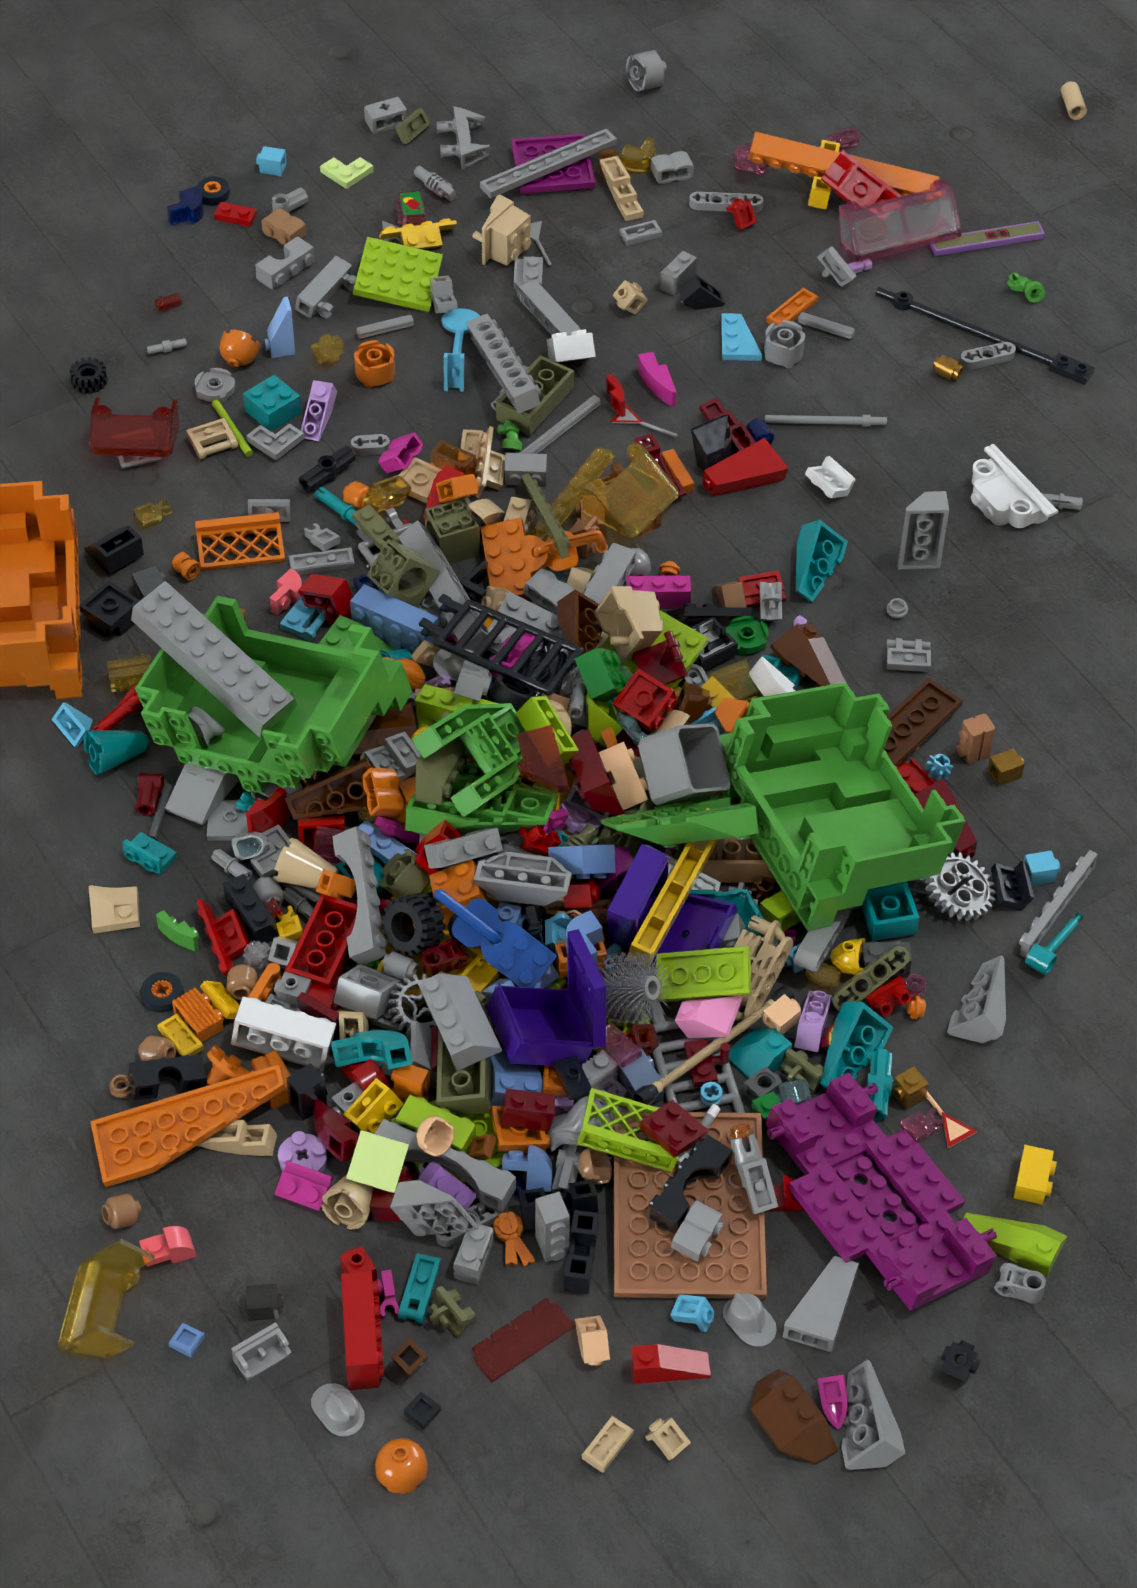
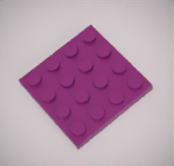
[511,133,595,194]

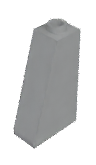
[783,1256,859,1353]

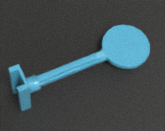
[442,308,480,392]

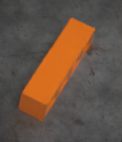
[662,449,694,494]

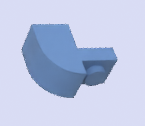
[566,910,602,966]
[502,1145,553,1192]

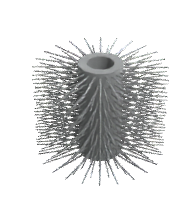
[597,952,674,1024]

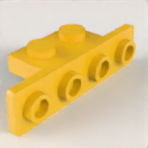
[379,219,457,250]

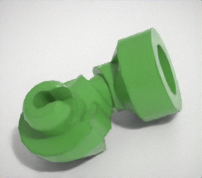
[1007,272,1045,303]
[497,420,522,452]

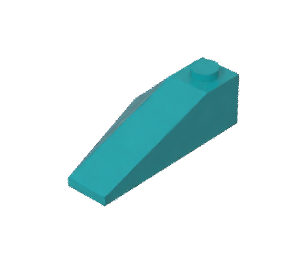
[796,520,848,602]
[820,1002,894,1089]

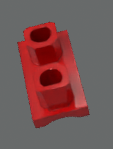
[518,825,562,857]
[865,976,912,1017]

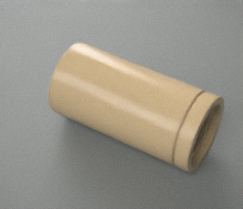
[1060,82,1087,120]

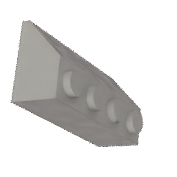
[898,491,949,569]
[418,973,502,1071]

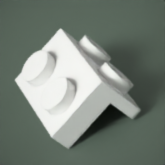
[805,456,855,498]

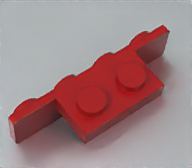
[197,898,251,976]

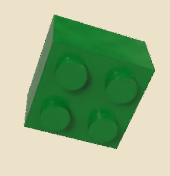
[574,647,628,702]

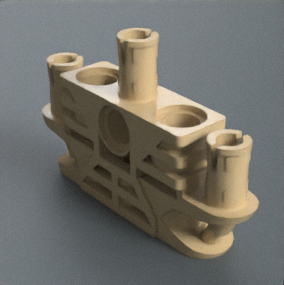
[734,915,793,1021]

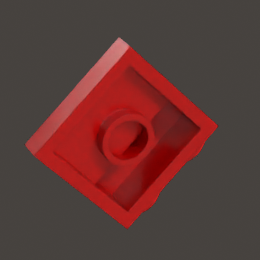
[612,668,677,732]

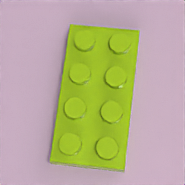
[656,946,751,1002]

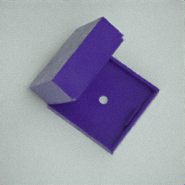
[608,844,738,966]
[486,929,606,1066]

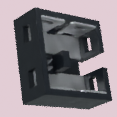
[690,616,738,671]

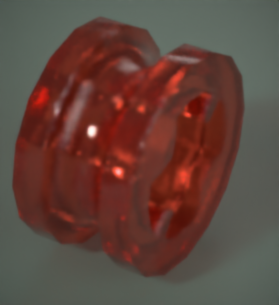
[264,897,283,920]

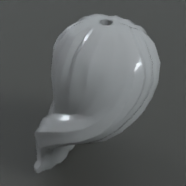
[547,1096,614,1152]

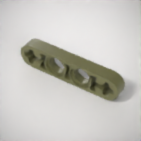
[831,945,910,1011]

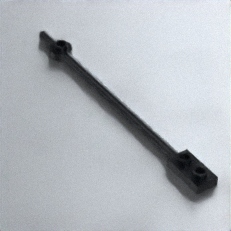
[875,287,1095,385]

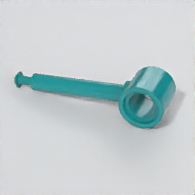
[1025,913,1083,976]

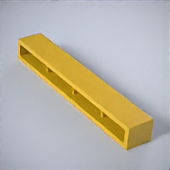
[627,808,719,968]

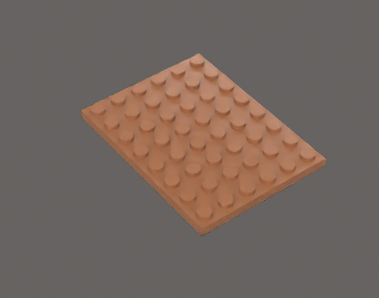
[614,1111,767,1299]

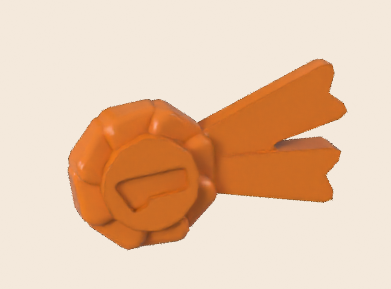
[493,1211,535,1268]

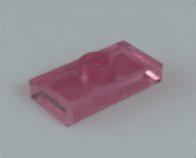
[601,1023,642,1068]

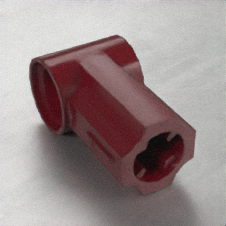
[136,773,164,816]

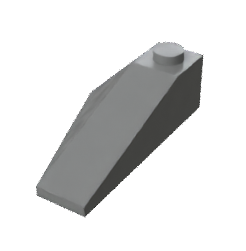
[947,955,1006,1043]
[841,1360,905,1470]

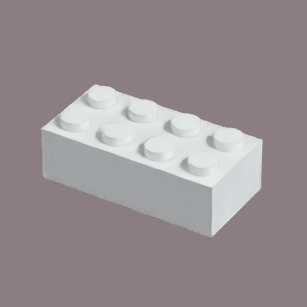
[231,997,336,1071]

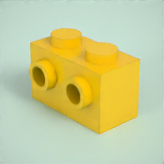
[343,1078,404,1134]

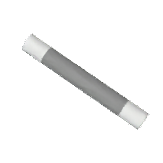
[676,1104,720,1166]

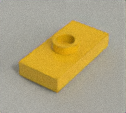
[200,981,240,1019]
[157,1013,204,1057]

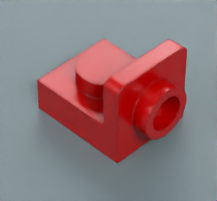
[726,198,757,230]

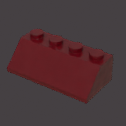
[568,729,625,815]

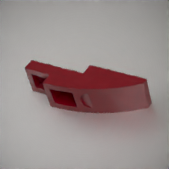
[313,1100,359,1163]

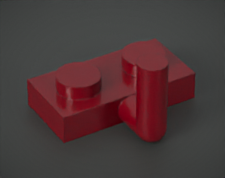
[684,1039,730,1088]

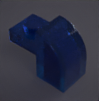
[167,186,204,226]

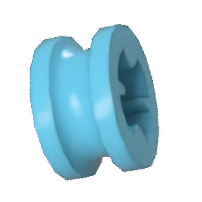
[700,1082,722,1107]

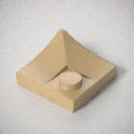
[89,885,140,934]

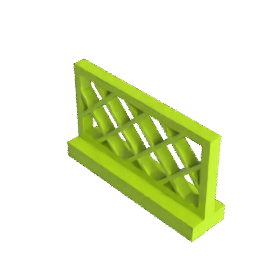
[577,1088,679,1172]

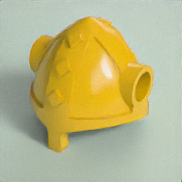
[830,938,865,976]

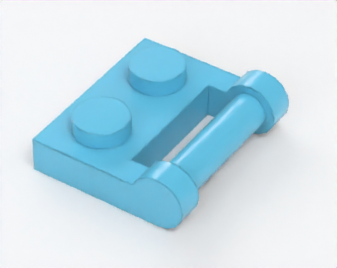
[280,597,326,641]

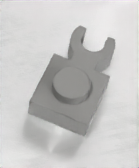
[304,523,340,551]

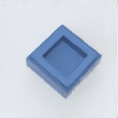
[169,1322,205,1358]

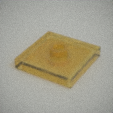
[706,659,761,701]

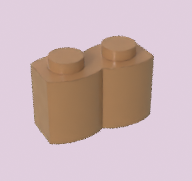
[262,208,307,245]

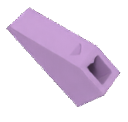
[301,380,337,442]
[794,990,832,1052]

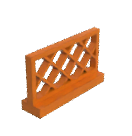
[195,512,285,571]

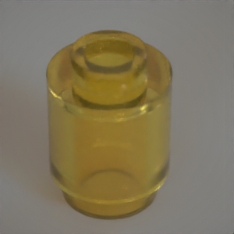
[805,962,842,990]

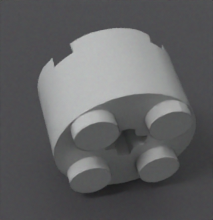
[626,50,667,91]
[764,321,805,368]

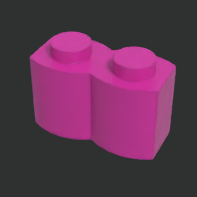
[379,432,423,474]

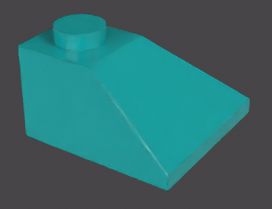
[729,1027,792,1079]

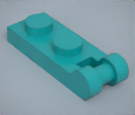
[398,1253,441,1324]

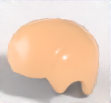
[416,1116,454,1157]

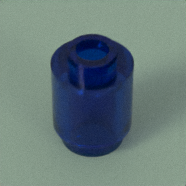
[746,419,774,445]

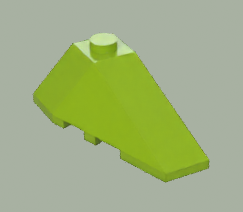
[585,692,623,747]
[963,1213,1068,1277]

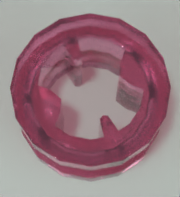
[905,974,927,997]

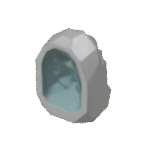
[231,831,270,860]

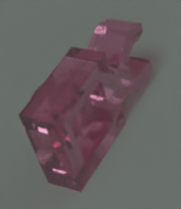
[899,1108,945,1142]

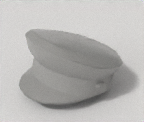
[187,706,225,748]

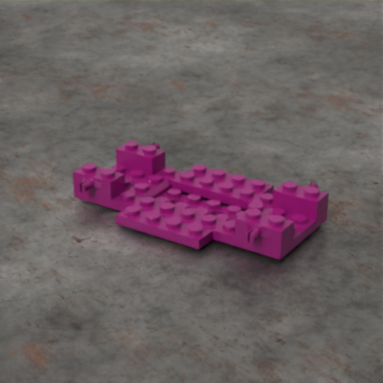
[765,1073,997,1311]

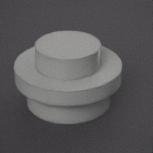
[887,598,908,618]

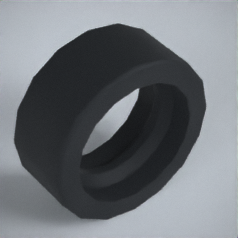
[490,675,535,711]

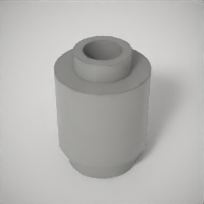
[382,951,419,981]

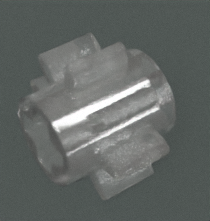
[243,941,271,969]

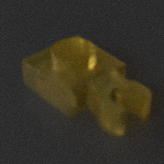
[133,499,173,528]

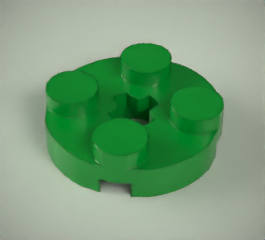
[725,616,769,655]

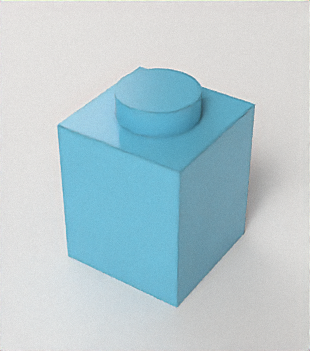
[256,146,286,176]
[1024,850,1060,886]

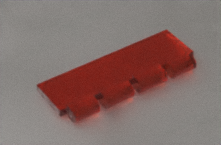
[472,1298,574,1382]

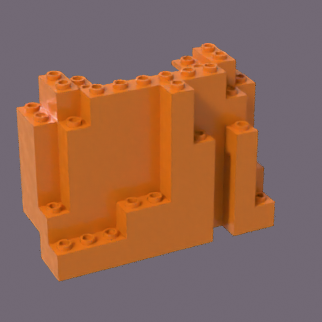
[0,481,83,699]

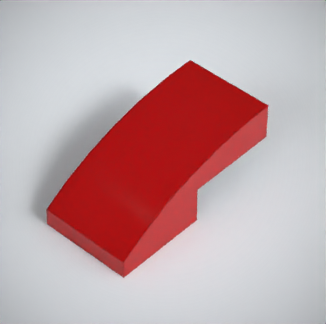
[606,374,626,417]

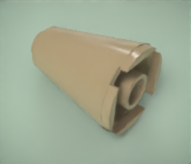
[274,838,339,888]
[321,1174,374,1229]

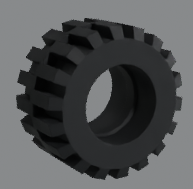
[382,893,446,956]

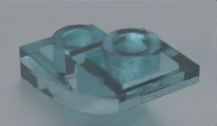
[617,712,648,747]

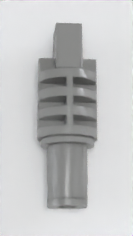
[414,166,457,202]

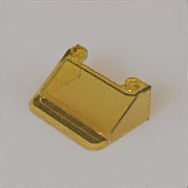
[582,441,679,537]

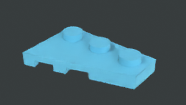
[721,313,762,361]

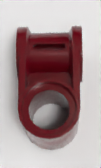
[422,938,469,978]

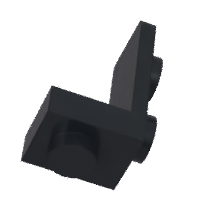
[460,561,488,604]

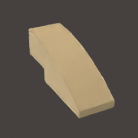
[468,499,506,526]
[197,1120,277,1156]

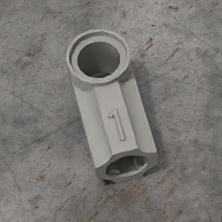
[272,187,308,214]

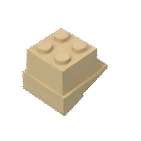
[472,194,531,266]
[594,586,663,663]

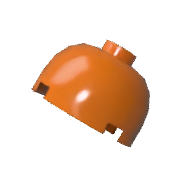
[219,329,261,367]
[375,1438,428,1494]

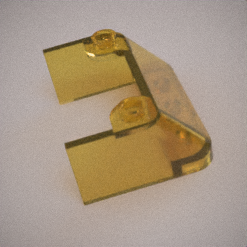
[58,1239,155,1358]

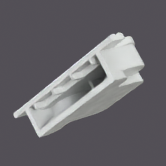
[971,444,1058,528]

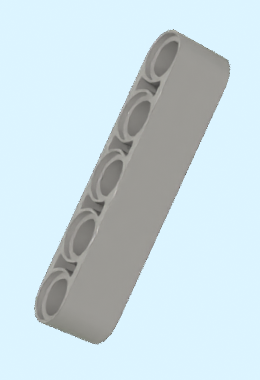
[516,279,581,336]
[793,907,853,973]

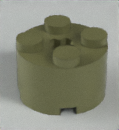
[379,849,431,898]

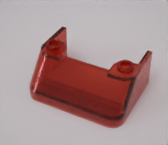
[89,397,179,457]
[516,724,569,794]

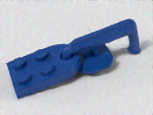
[434,889,557,988]

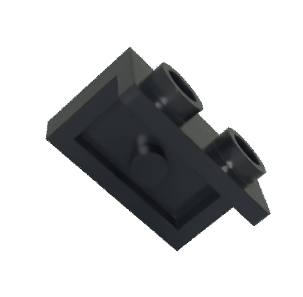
[991,861,1034,911]

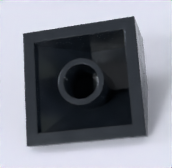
[691,414,734,470]

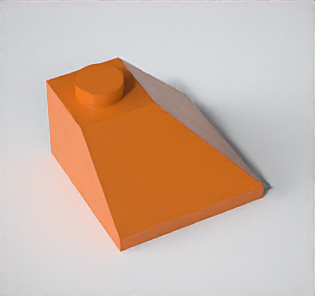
[715,698,749,734]

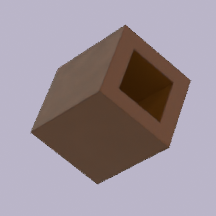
[391,1338,428,1378]

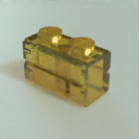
[363,475,412,513]
[106,654,151,692]

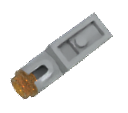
[729,1123,778,1214]

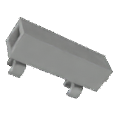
[295,256,357,319]

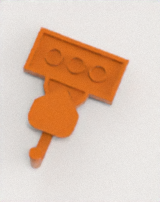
[481,517,608,598]

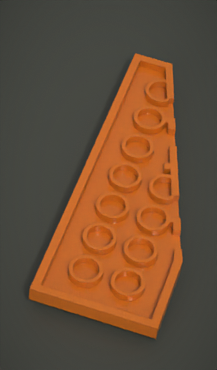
[90,1064,286,1187]

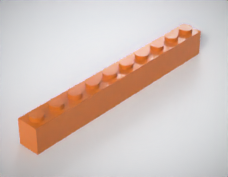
[748,132,940,205]

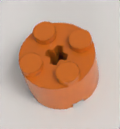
[354,340,395,388]

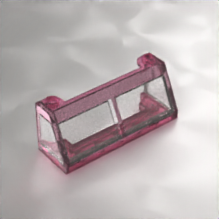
[839,179,961,263]

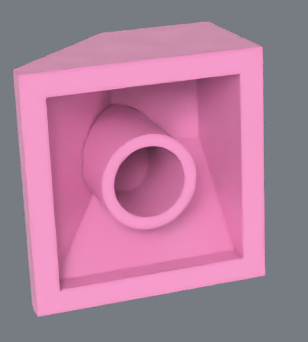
[675,996,743,1038]

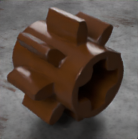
[751,877,780,904]

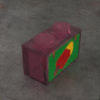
[395,190,426,226]

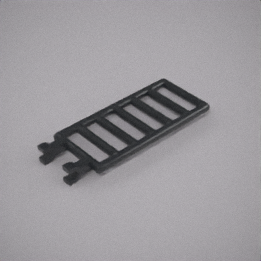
[419,594,584,695]

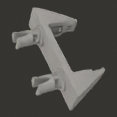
[436,107,490,170]

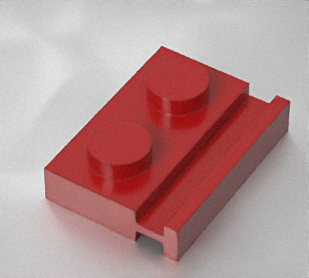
[737,570,787,607]
[897,758,936,795]

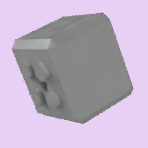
[638,723,731,805]

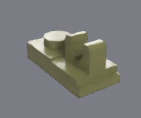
[395,108,430,144]

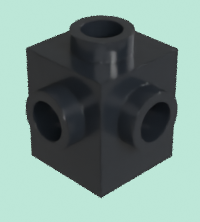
[941,1340,981,1383]

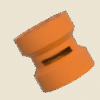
[171,552,201,581]

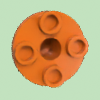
[207,1045,250,1085]

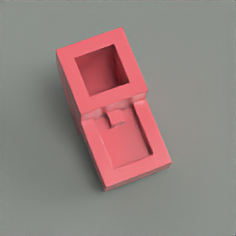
[269,568,302,616]
[139,1226,197,1267]

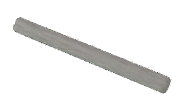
[519,395,601,454]

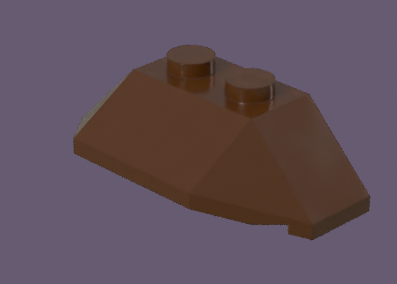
[750,1369,838,1465]

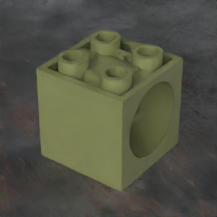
[425,498,480,564]
[366,539,440,607]

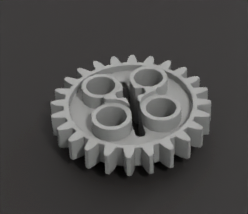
[924,852,996,922]

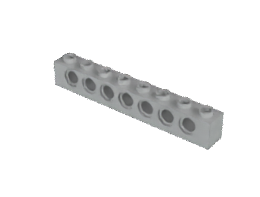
[466,313,542,414]

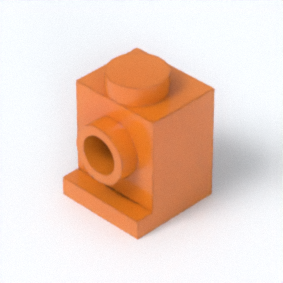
[316,869,356,899]

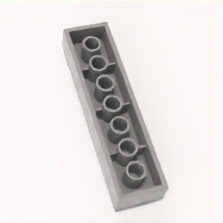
[131,581,294,738]

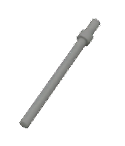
[765,415,887,427]

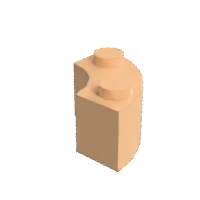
[599,742,648,810]

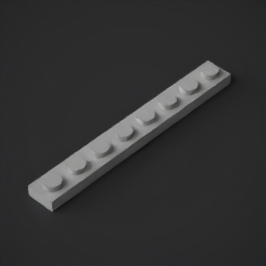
[480,129,617,198]

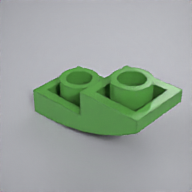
[156,910,200,951]

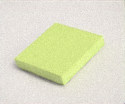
[346,1130,409,1193]

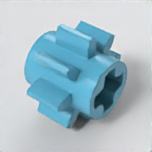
[924,754,953,781]

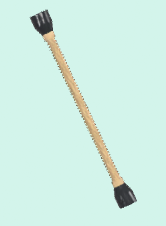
[632,986,795,1105]

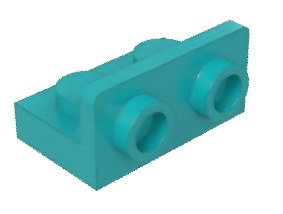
[122,832,177,876]

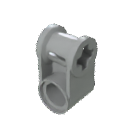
[994,1263,1046,1304]

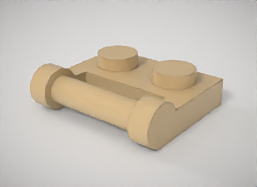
[186,418,238,460]

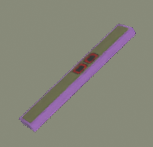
[929,221,1045,256]

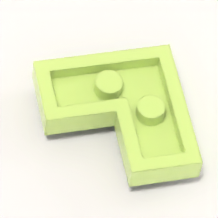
[320,157,374,189]

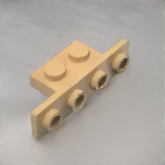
[475,426,506,498]

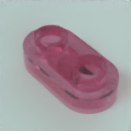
[826,128,861,151]

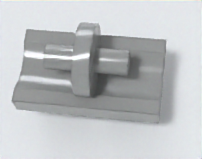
[760,582,782,621]

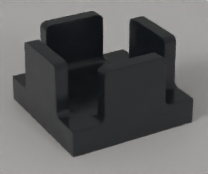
[79,581,140,637]

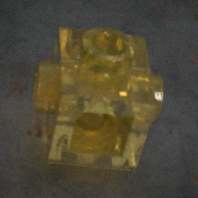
[310,333,345,364]

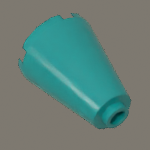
[84,730,149,774]

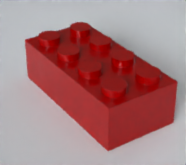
[285,894,357,990]
[341,1271,384,1390]

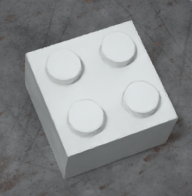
[546,329,595,362]

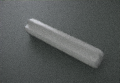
[798,312,855,339]
[356,315,414,339]

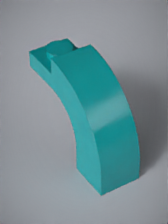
[331,1030,412,1070]

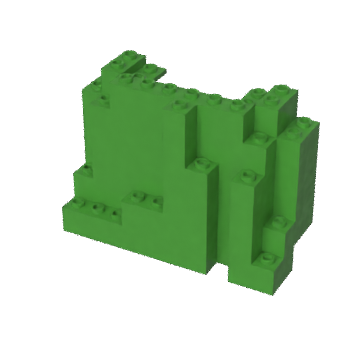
[135,596,412,794]
[720,682,965,931]

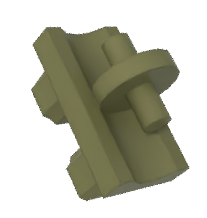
[779,1048,824,1093]
[430,1286,475,1337]

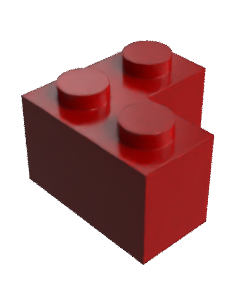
[298,574,353,626]

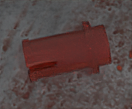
[155,293,181,311]

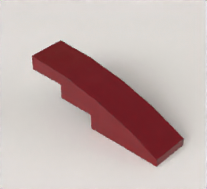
[699,398,756,453]

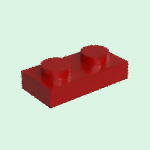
[214,202,257,227]

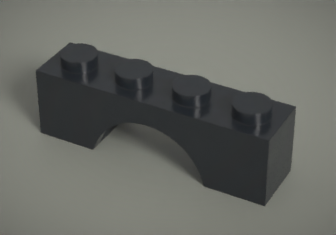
[649,1135,732,1234]

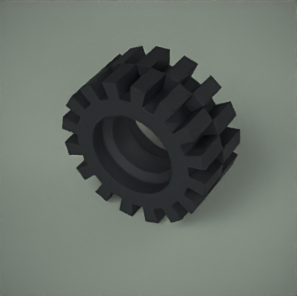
[69,357,107,394]

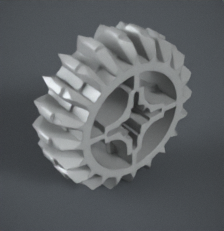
[388,974,436,1036]

